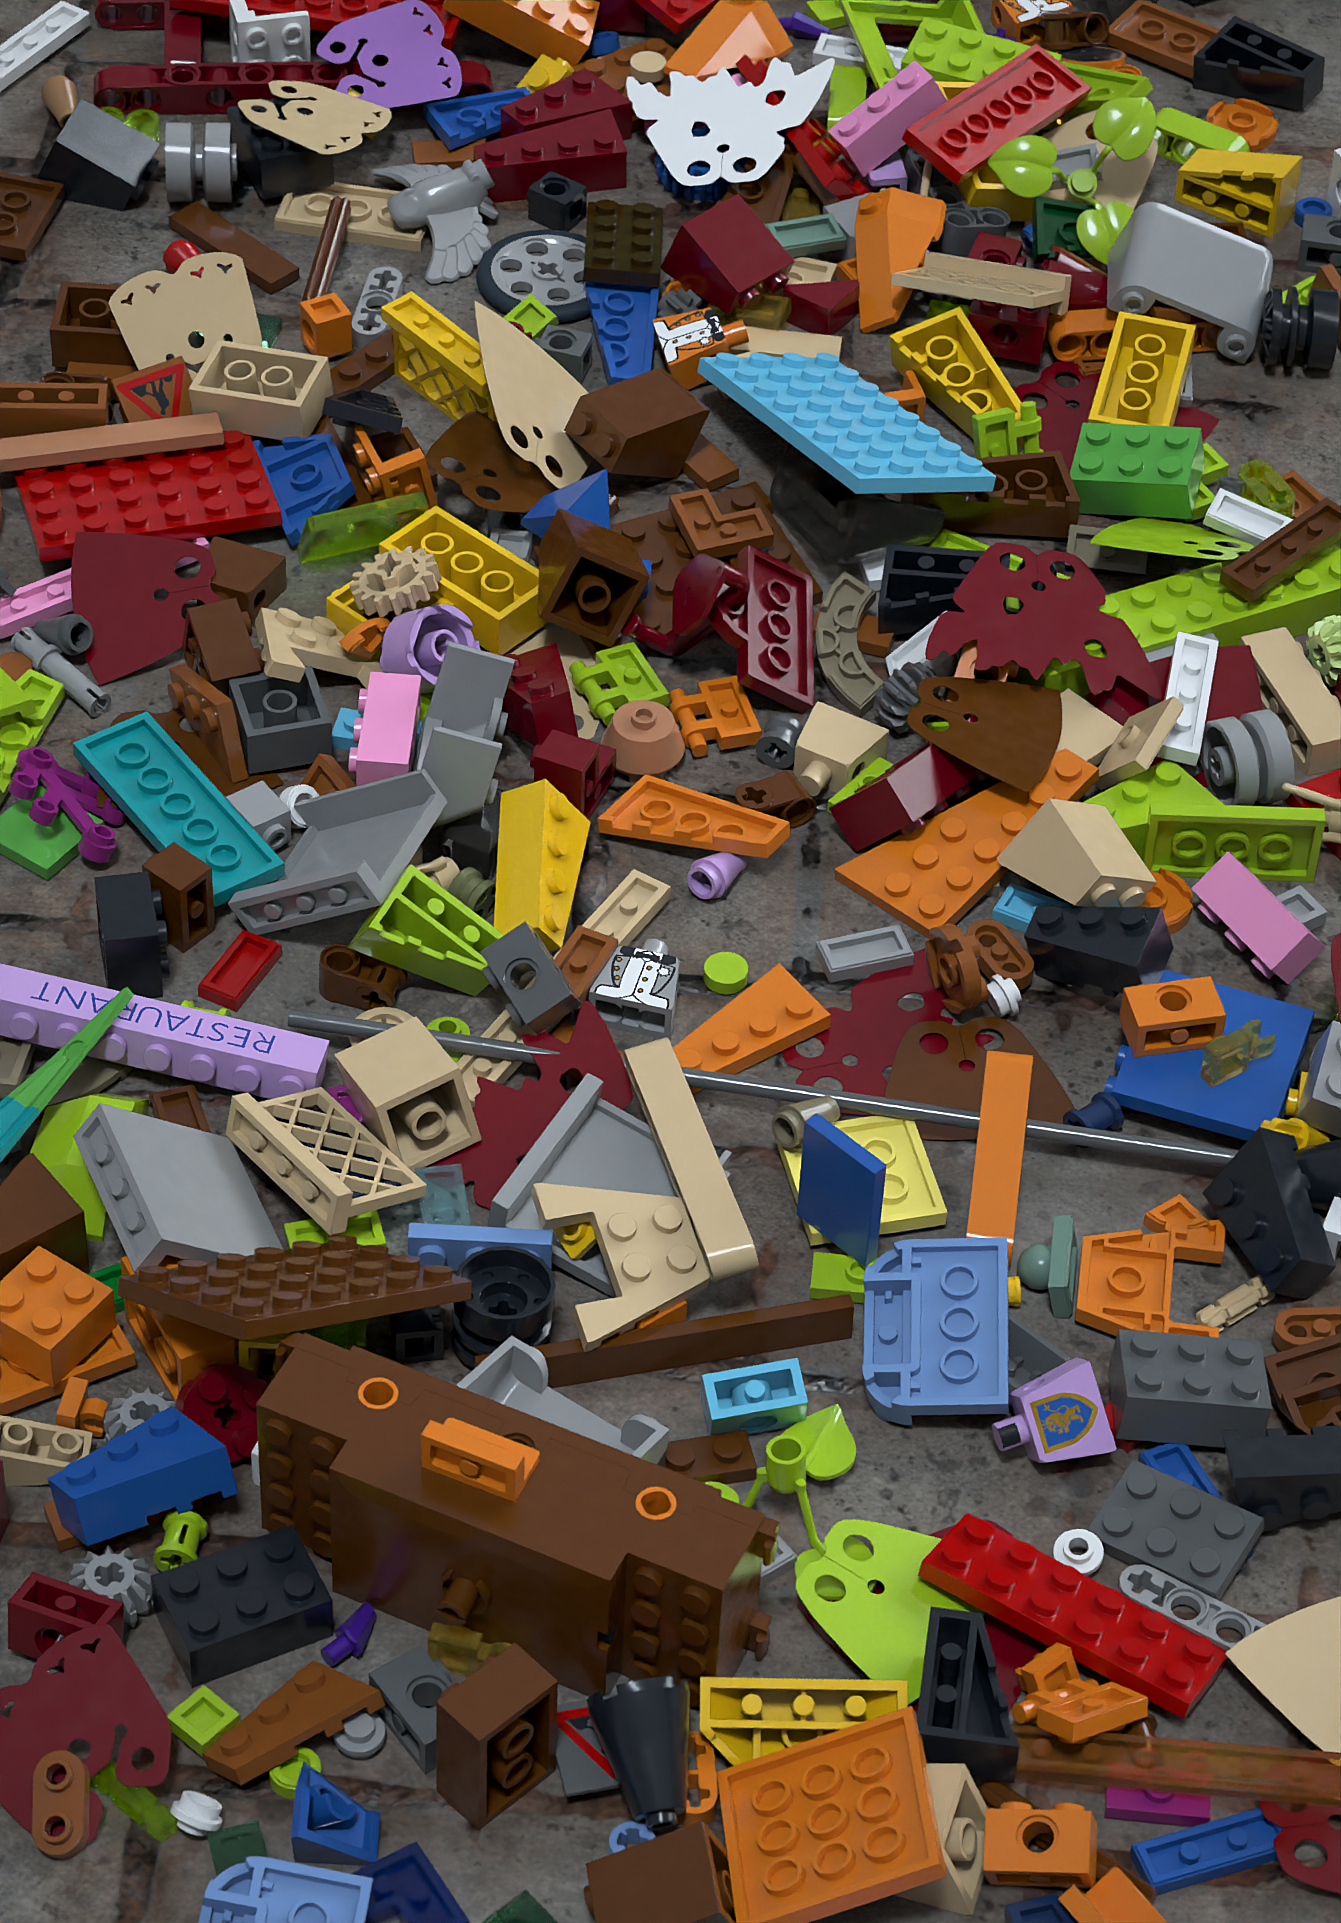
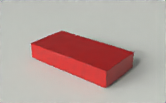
[198,930,282,1012]

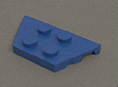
[253,433,356,546]

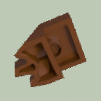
[1264,1333,1341,1435]

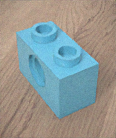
[700,1358,808,1435]

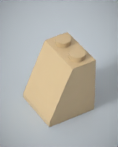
[997,798,1157,907]
[334,1016,482,1172]
[893,1763,987,1915]

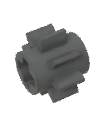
[657,288,703,318]

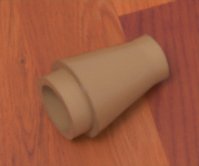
[41,75,78,129]

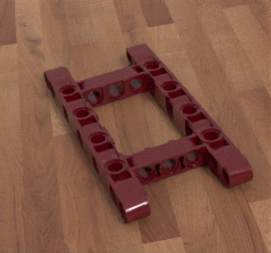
[93,0,493,115]

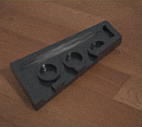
[322,387,403,434]

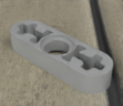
[352,267,403,348]

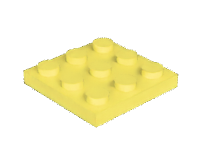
[776,1115,948,1246]

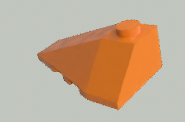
[663,0,793,82]
[855,187,947,334]

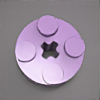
[379,604,480,693]

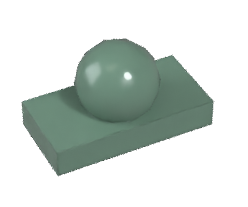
[764,213,847,259]
[1017,1215,1078,1318]

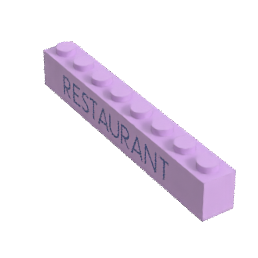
[0,963,329,1109]

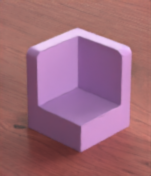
[861,151,908,192]

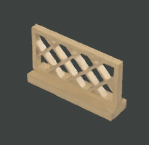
[891,252,1072,315]
[225,1087,427,1235]

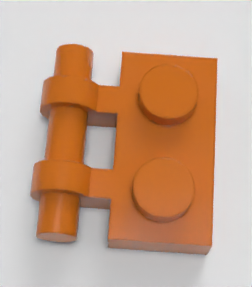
[669,675,762,757]
[1012,1678,1148,1744]

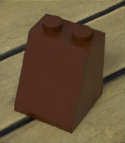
[564,368,710,479]
[537,508,650,648]
[0,1153,89,1281]
[583,1820,736,1923]

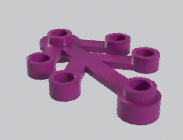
[8,747,127,863]

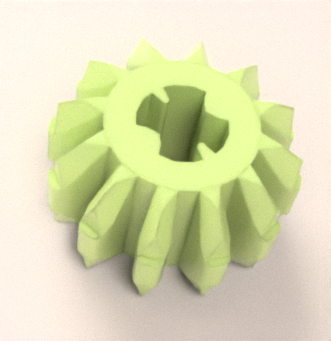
[1306,615,1341,687]

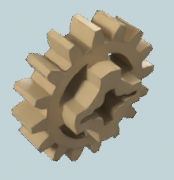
[349,546,442,617]

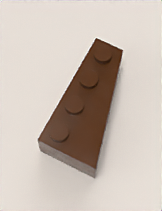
[901,450,1081,538]

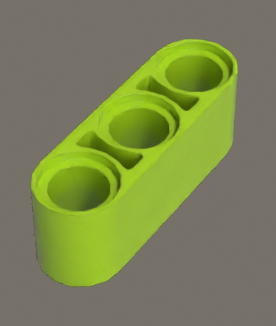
[827,65,867,140]
[1154,107,1249,165]

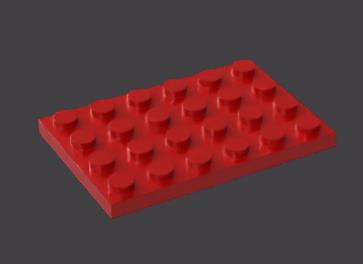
[12,430,282,562]

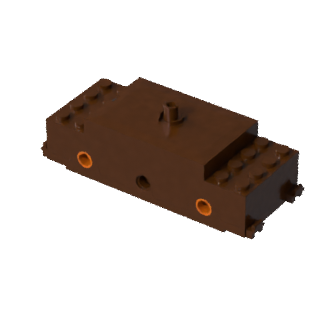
[256,1332,780,1707]

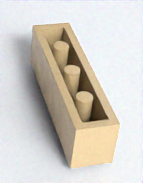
[1239,627,1341,776]

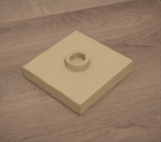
[1095,696,1185,790]

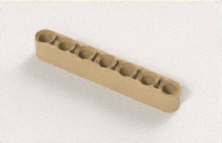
[623,1037,759,1282]

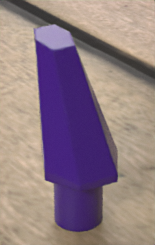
[777,11,832,41]
[320,1601,377,1666]

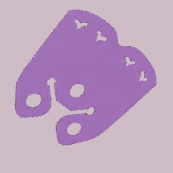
[316,0,462,108]

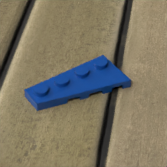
[583,281,659,386]

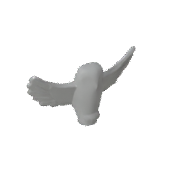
[371,158,499,284]

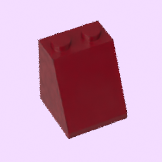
[661,194,795,314]

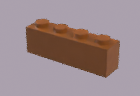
[0,382,110,439]

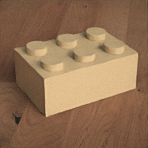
[188,340,333,440]

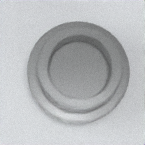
[333,1709,385,1760]

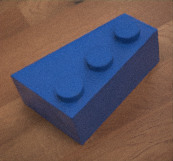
[47,1406,238,1546]

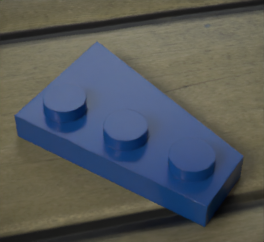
[424,87,532,150]

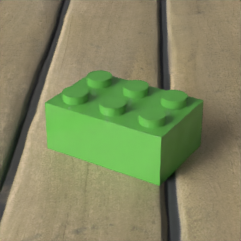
[1070,422,1205,519]

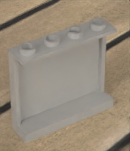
[228,769,448,935]
[487,1073,732,1298]
[73,1103,284,1273]

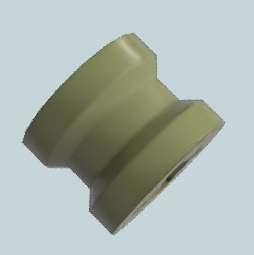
[448,867,496,920]

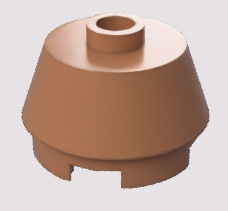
[600,700,685,784]

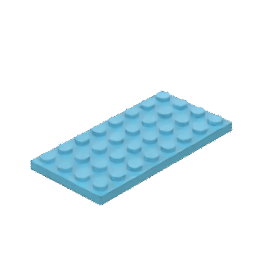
[697,353,996,494]

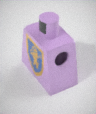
[992,1358,1117,1463]

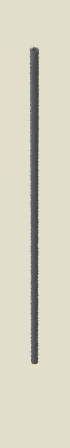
[288,1009,1239,1167]

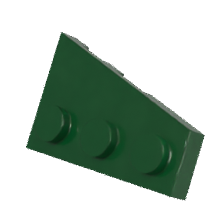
[1032,196,1096,264]

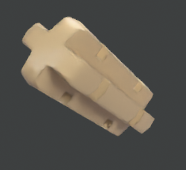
[1195,1275,1275,1332]

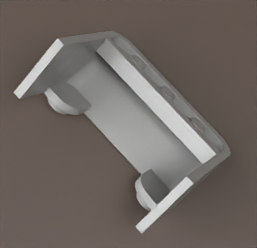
[412,641,515,829]

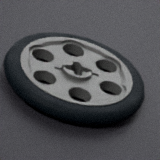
[476,229,591,323]

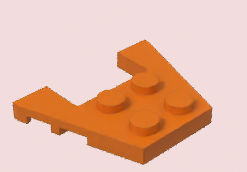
[1075,1219,1225,1338]

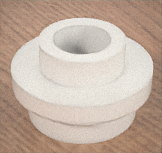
[987,974,1022,1018]
[1053,1529,1103,1576]
[170,1791,222,1836]

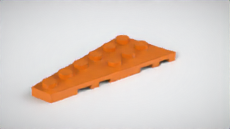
[834,748,1099,940]

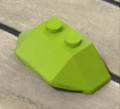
[30,1093,149,1243]

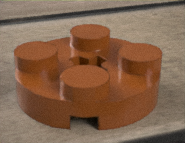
[925,923,989,1014]

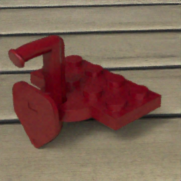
[620,545,814,714]

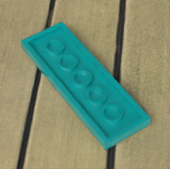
[73,711,285,907]

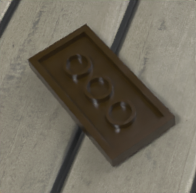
[583,199,663,287]

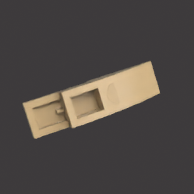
[0,1415,93,1487]

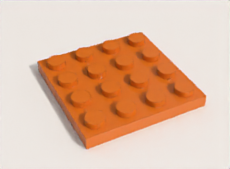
[717,1706,947,1923]

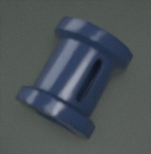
[1063,1092,1124,1149]

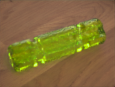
[93,1760,178,1841]

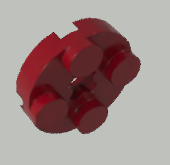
[175,1363,269,1463]

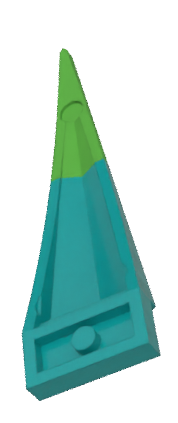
[0,987,134,1163]

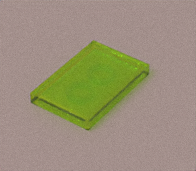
[296,492,428,564]

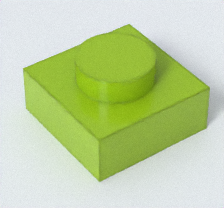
[503,293,559,342]
[167,1685,240,1757]

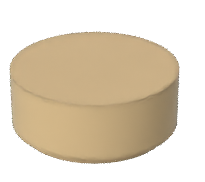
[630,51,666,83]

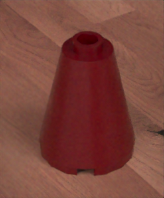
[1040,244,1108,316]

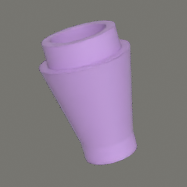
[687,852,748,899]

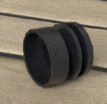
[1259,285,1339,370]
[450,1246,556,1369]

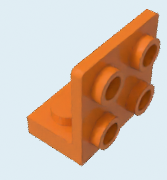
[352,425,439,532]

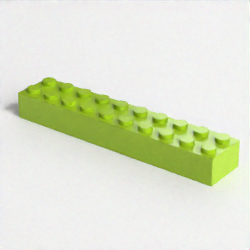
[1015,540,1341,700]

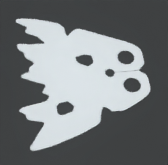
[626,58,835,186]

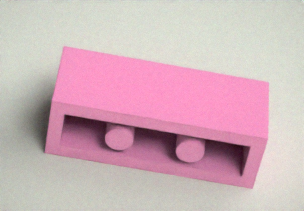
[828,61,948,177]
[349,672,421,786]
[1191,851,1325,984]

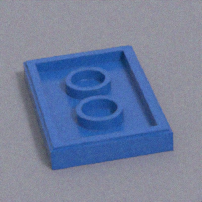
[797,1113,887,1267]

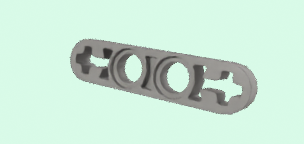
[1117,1564,1266,1667]

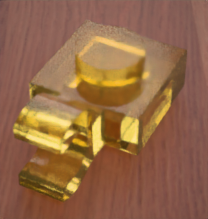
[1200,1019,1277,1088]

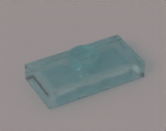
[415,1164,471,1226]

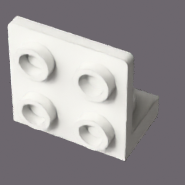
[229,0,310,63]

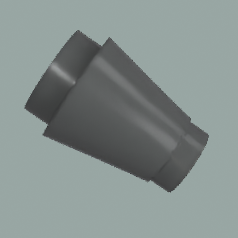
[33,614,93,655]

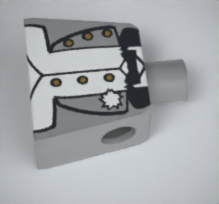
[589,939,680,1041]

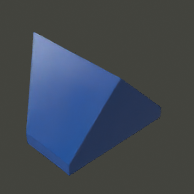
[520,469,610,538]
[291,1761,381,1866]

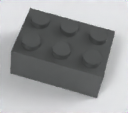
[1108,1329,1272,1448]

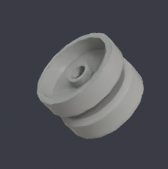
[1201,709,1295,806]

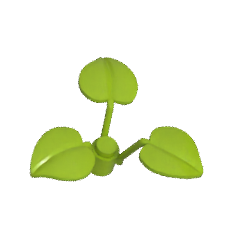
[988,98,1156,266]
[705,1404,877,1600]

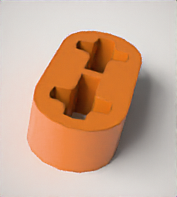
[677,1731,718,1827]

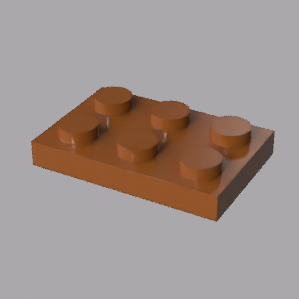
[1103,0,1220,79]

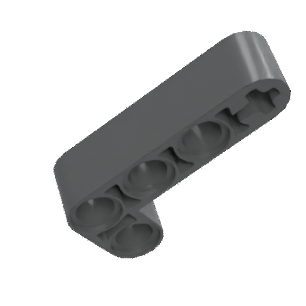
[903,146,1010,258]

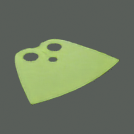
[1090,517,1255,560]
[795,1519,985,1705]

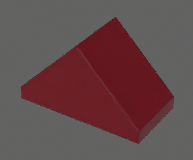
[781,279,860,336]

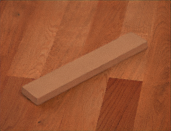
[0,412,224,473]

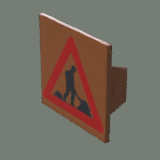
[110,356,193,423]

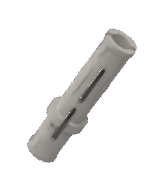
[11,627,111,717]

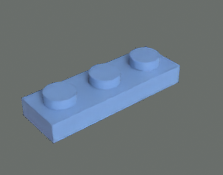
[408,1223,553,1271]

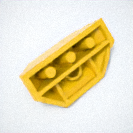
[699,1677,908,1766]

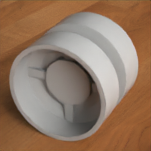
[165,122,238,202]

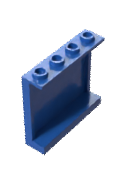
[1103,970,1315,1141]

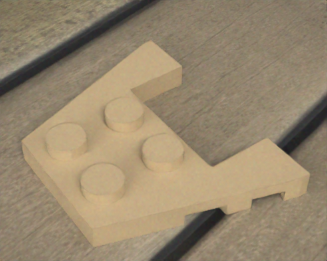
[255,607,383,689]
[531,1183,710,1352]

